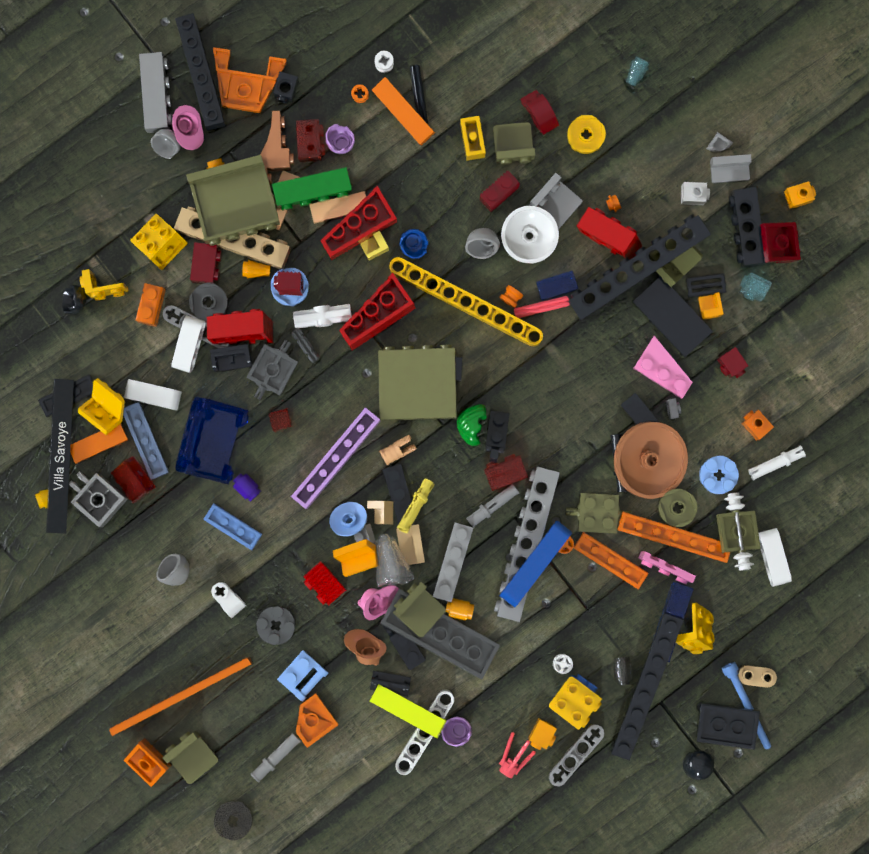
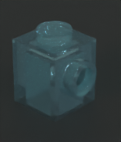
[740,272,772,302]

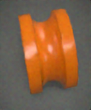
[351,84,369,103]

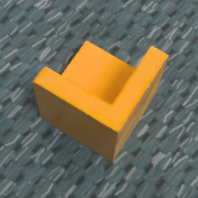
[698,292,724,320]

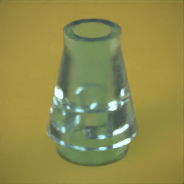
[626,57,649,87]

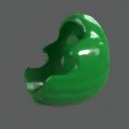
[457,404,487,446]

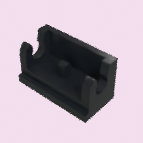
[210,344,252,372]

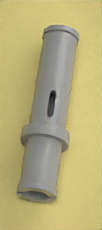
[466,484,519,528]
[251,732,301,782]

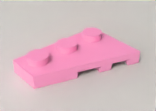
[633,336,693,399]
[638,551,696,585]

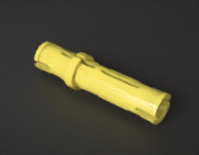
[397,479,435,533]

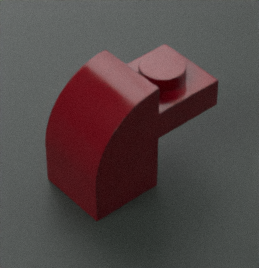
[520,90,559,135]

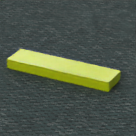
[370,684,446,738]

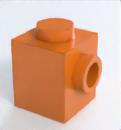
[741,410,774,441]

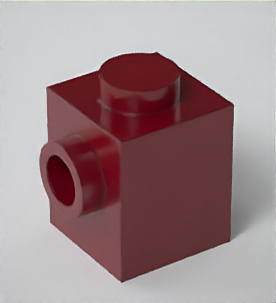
[717,347,748,378]

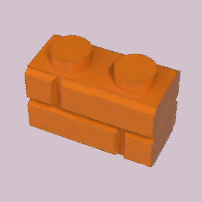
[136,283,166,327]

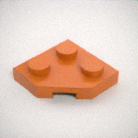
[296,693,339,748]

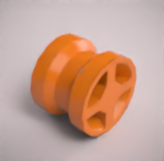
[500,285,524,308]
[558,537,574,554]

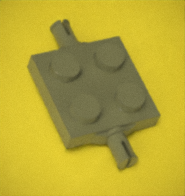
[566,493,632,533]

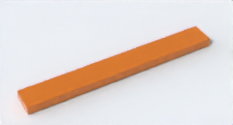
[109,657,253,736]

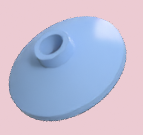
[329,502,367,536]

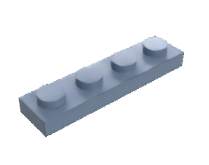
[123,402,170,480]

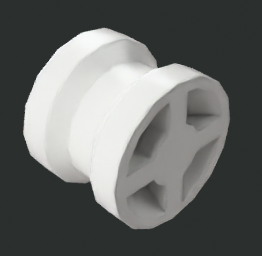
[375,51,394,73]
[553,654,573,674]

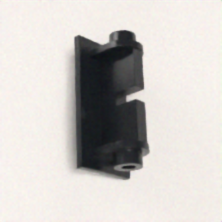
[370,670,411,697]

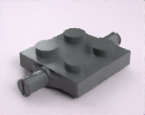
[246,339,299,400]

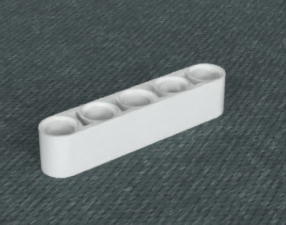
[396,690,454,775]

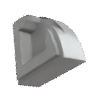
[706,132,733,152]

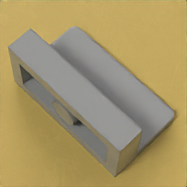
[710,154,751,183]

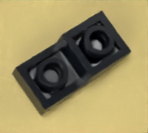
[621,393,660,425]

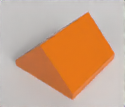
[123,738,172,787]

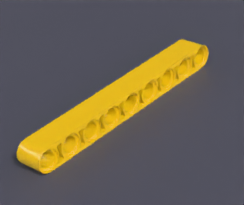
[390,257,543,347]

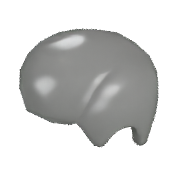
[151,129,181,159]

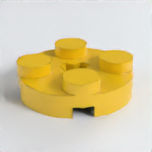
[567,115,606,154]

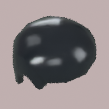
[62,285,86,314]
[683,750,715,780]

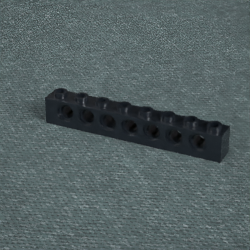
[568,214,711,320]

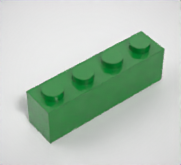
[272,167,352,211]

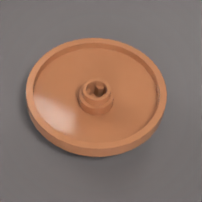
[614,421,688,499]

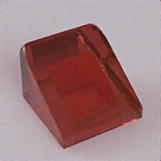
[269,408,292,432]

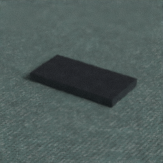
[633,276,713,358]

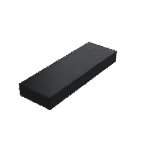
[38,374,93,417]

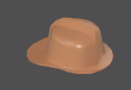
[344,629,387,666]

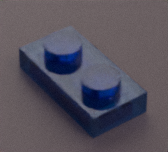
[536,271,578,301]

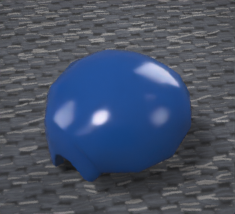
[399,229,429,259]

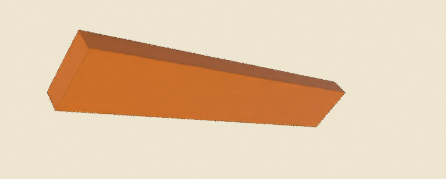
[617,512,730,563]

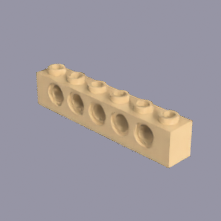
[174,206,291,270]

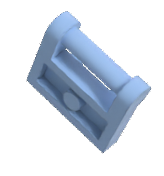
[277,650,328,702]

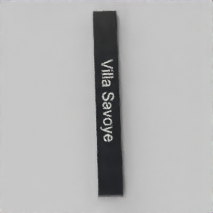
[46,378,74,534]

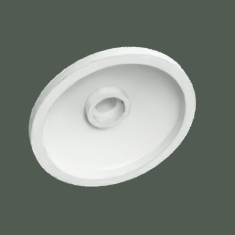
[501,206,559,264]

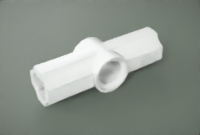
[293,304,352,328]

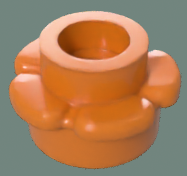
[606,195,621,213]

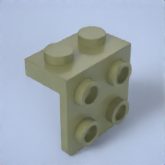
[493,122,535,165]
[649,233,703,287]
[392,582,446,637]
[163,730,218,784]

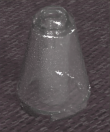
[375,534,415,589]

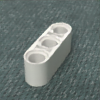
[172,315,206,373]
[124,379,182,410]
[758,528,792,587]

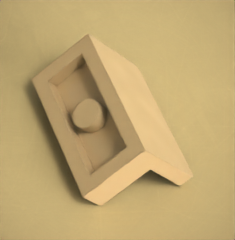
[396,524,425,566]

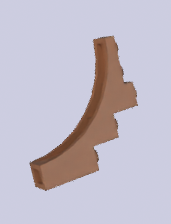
[260,111,294,185]

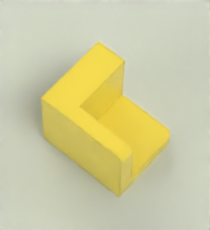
[361,231,389,261]

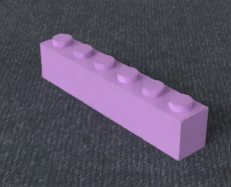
[291,408,381,509]

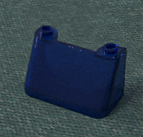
[175,397,249,485]

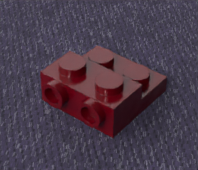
[760,222,801,263]

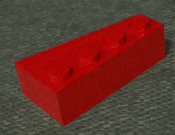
[321,186,397,260]
[339,272,416,351]

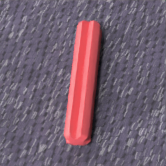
[514,296,570,318]

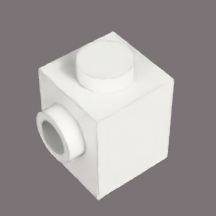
[681,182,710,205]

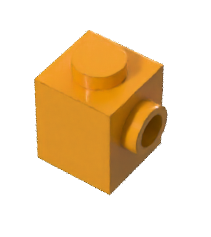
[784,181,816,209]
[528,718,557,750]

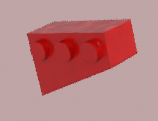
[576,207,642,260]
[207,309,273,344]

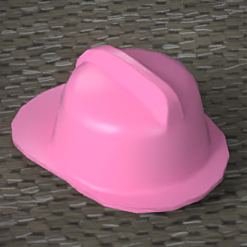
[172,105,204,150]
[358,585,399,620]

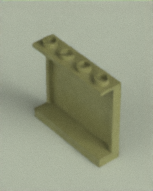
[186,155,280,246]
[378,345,458,421]

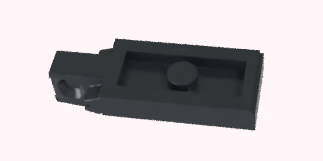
[485,410,510,463]

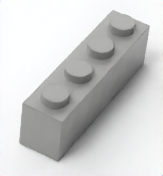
[139,52,173,133]
[433,522,473,602]

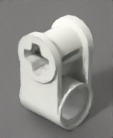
[211,582,246,618]

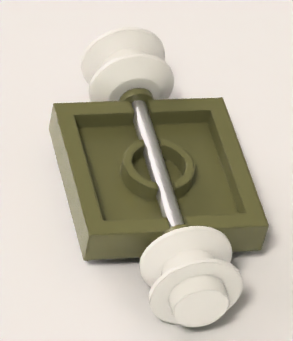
[716,493,761,571]

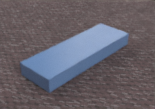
[203,503,262,550]

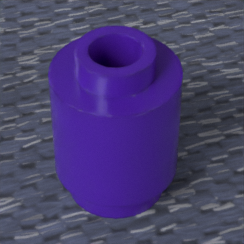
[233,473,261,502]

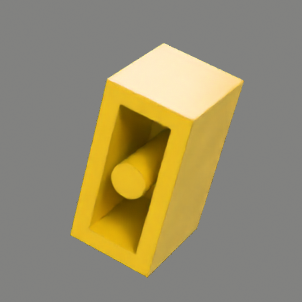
[460,116,486,161]

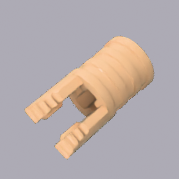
[379,434,417,466]

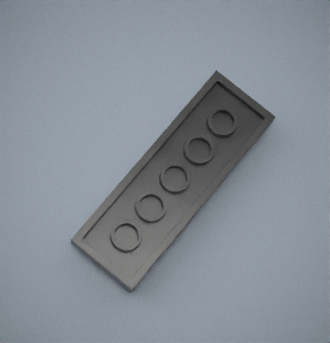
[380,589,500,680]

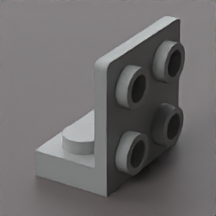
[530,173,582,229]

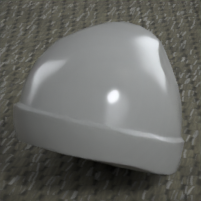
[465,228,500,259]
[157,553,190,586]

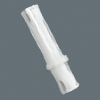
[748,445,806,481]

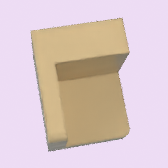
[367,501,394,525]

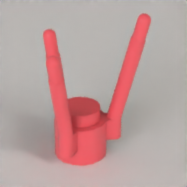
[499,732,536,779]

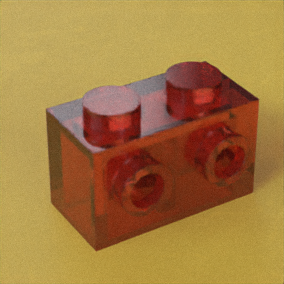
[296,119,325,162]

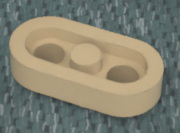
[738,665,777,688]

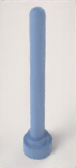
[721,662,771,749]

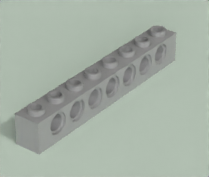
[494,467,560,622]

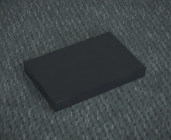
[697,702,760,750]

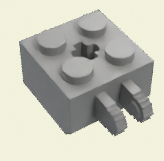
[69,471,128,527]

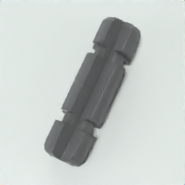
[292,328,320,363]

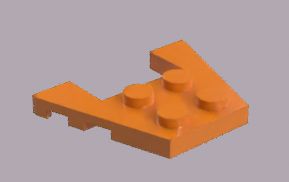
[213,47,287,113]

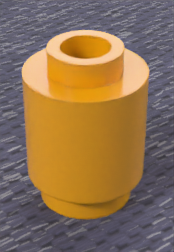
[446,598,474,621]

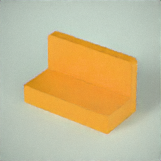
[333,539,378,577]

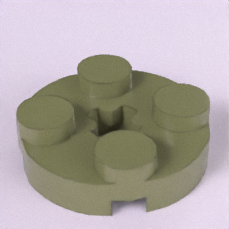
[658,489,698,527]

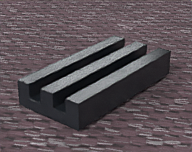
[686,274,727,298]

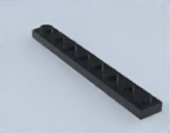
[611,612,684,761]

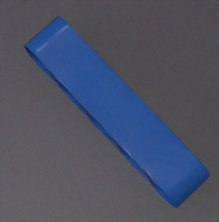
[499,520,572,608]

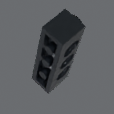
[729,187,766,268]

